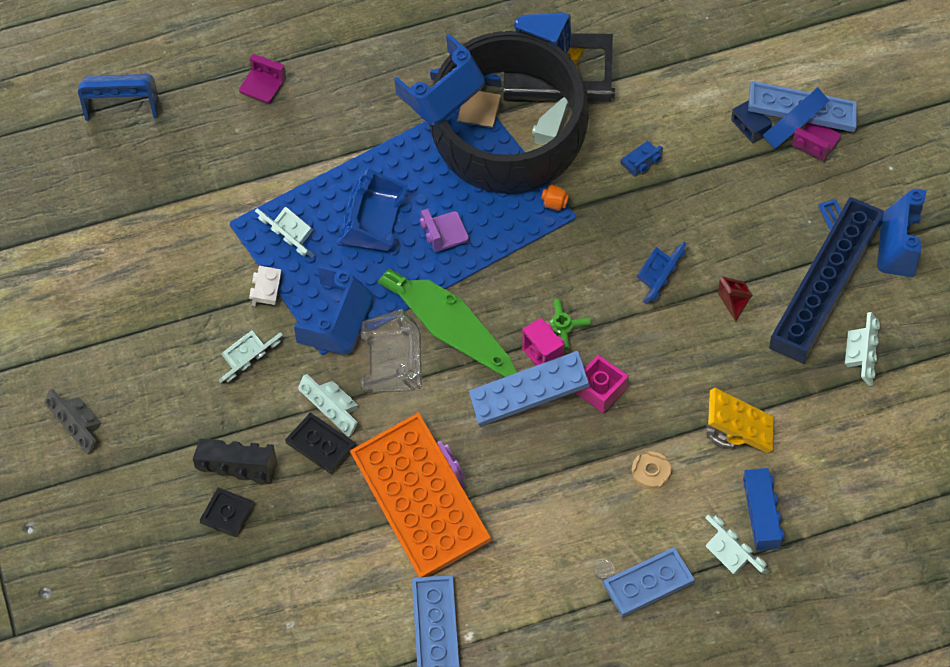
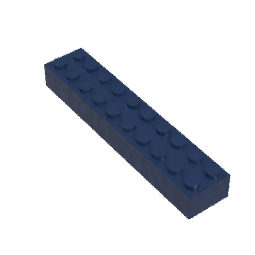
[769,197,884,364]

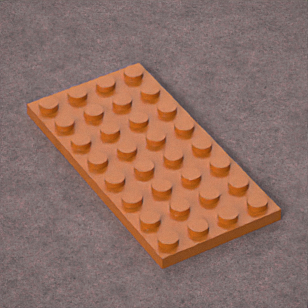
[350,412,492,577]

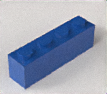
[743,468,784,551]

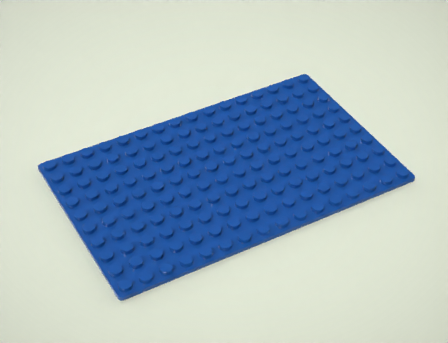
[230,108,576,355]

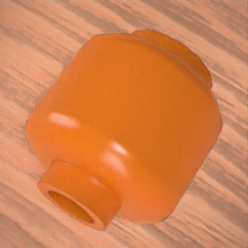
[541,184,569,211]

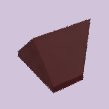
[718,276,753,322]

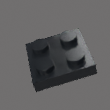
[200,487,254,537]

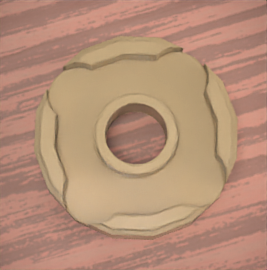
[631,451,672,490]

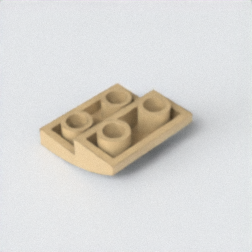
[457,91,501,128]

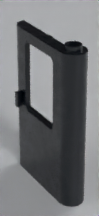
[503,33,615,102]

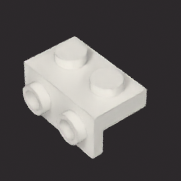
[249,266,281,307]

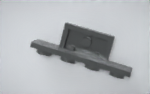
[44,389,100,454]

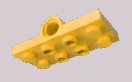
[708,388,774,453]

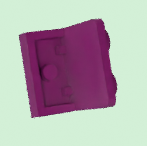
[239,54,286,103]
[792,123,841,161]

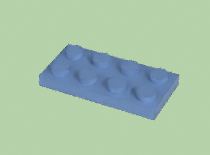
[603,547,695,618]

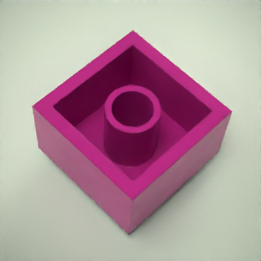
[522,318,565,366]
[574,355,629,413]

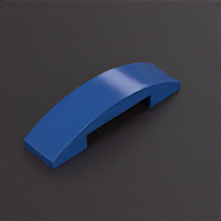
[762,87,829,149]

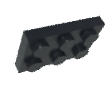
[285,412,356,474]

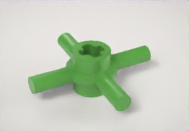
[549,299,591,351]

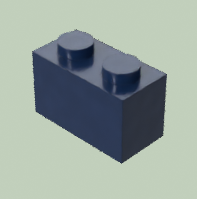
[731,100,772,144]

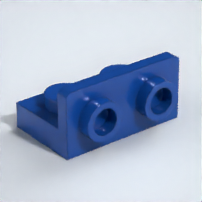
[620,140,663,177]

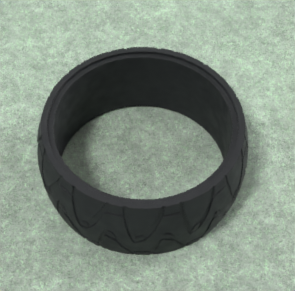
[429,31,589,194]

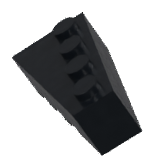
[193,439,277,484]

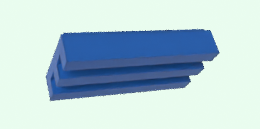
[818,199,841,231]

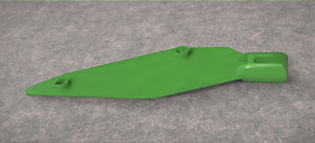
[378,268,517,377]

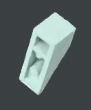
[532,97,569,145]

